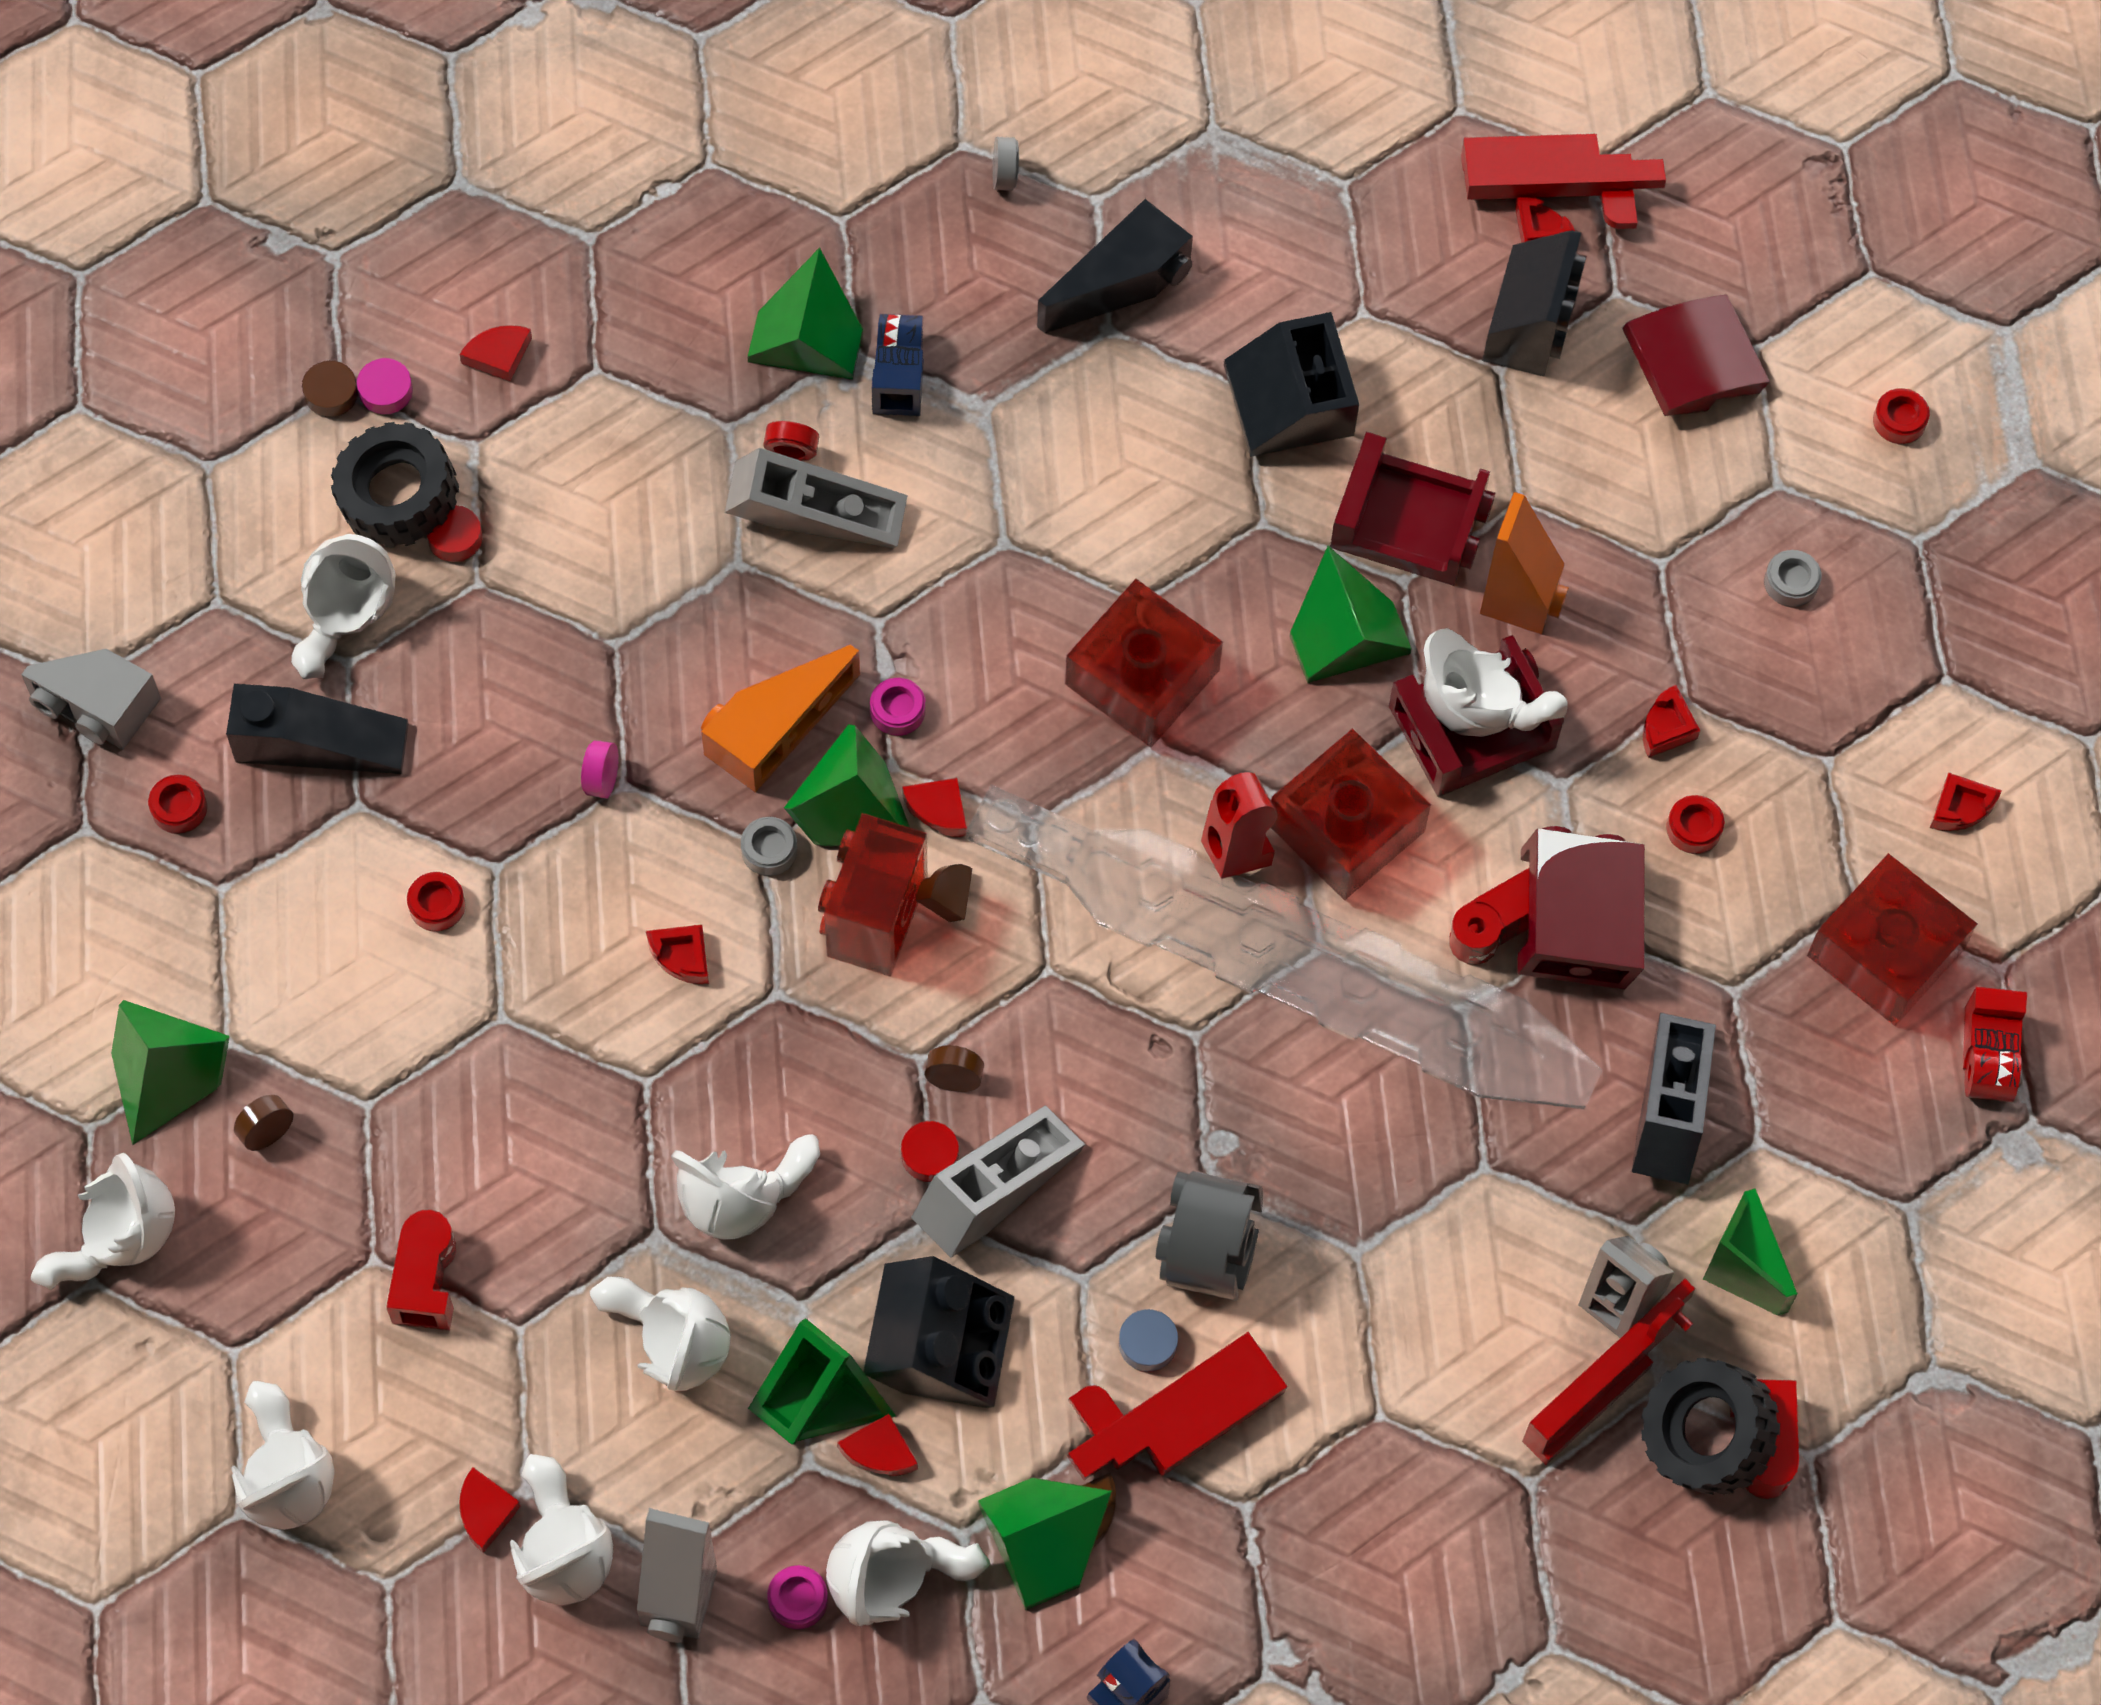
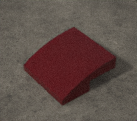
[1622,294,1770,416]

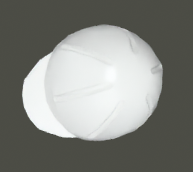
[291,534,396,679]
[1424,628,1568,737]
[671,1134,820,1239]
[31,1153,175,1290]
[590,1277,730,1391]
[231,1381,335,1530]
[510,1454,613,1605]
[826,1521,990,1626]

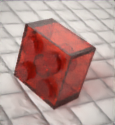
[1065,579,1223,748]
[1271,728,1431,901]
[818,813,928,977]
[1807,853,1978,1026]

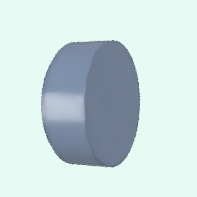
[1119,1309,1178,1372]

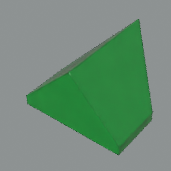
[747,247,863,380]
[1290,546,1412,683]
[784,724,917,847]
[111,1000,230,1145]
[1703,1188,1798,1316]
[748,1318,897,1445]
[978,1477,1112,1610]

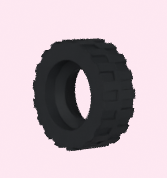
[331,422,459,548]
[1641,1358,1780,1495]

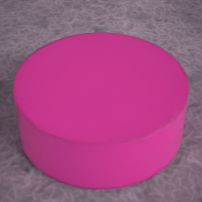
[357,358,413,414]
[870,678,925,736]
[581,740,619,798]
[767,1565,828,1629]

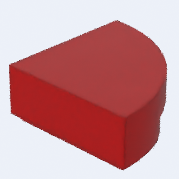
[1515,197,1575,243]
[459,325,532,381]
[1643,685,1700,758]
[1930,773,2002,831]
[902,778,967,837]
[646,924,709,984]
[837,1414,918,1476]
[459,1467,521,1553]

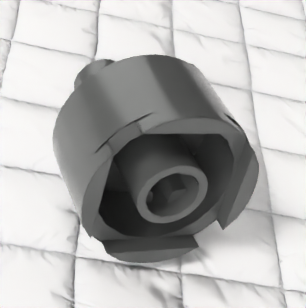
[1156,1171,1263,1301]

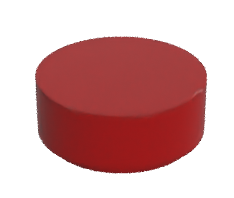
[1873,388,1930,444]
[763,421,820,461]
[427,505,482,562]
[148,775,207,834]
[1666,795,1725,854]
[407,872,465,931]
[901,1121,959,1182]

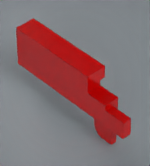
[1461,134,1666,229]
[1522,1279,1696,1465]
[1067,1331,1288,1480]

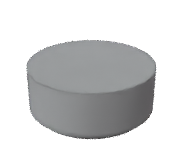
[993,137,1019,191]
[1764,550,1821,607]
[741,817,797,876]

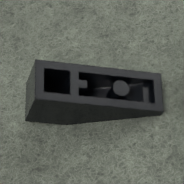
[1037,199,1193,333]
[226,684,409,774]
[1631,1013,1716,1185]

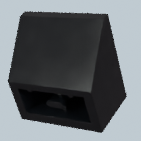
[1482,230,1587,376]
[1224,312,1359,457]
[863,1256,1015,1408]

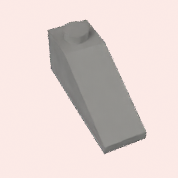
[725,448,908,548]
[911,1105,1085,1258]
[1578,1236,1674,1338]
[637,1508,717,1642]

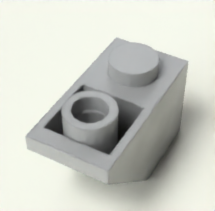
[21,649,161,750]

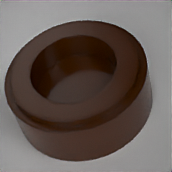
[302,361,358,417]
[924,1045,984,1092]
[233,1095,294,1151]

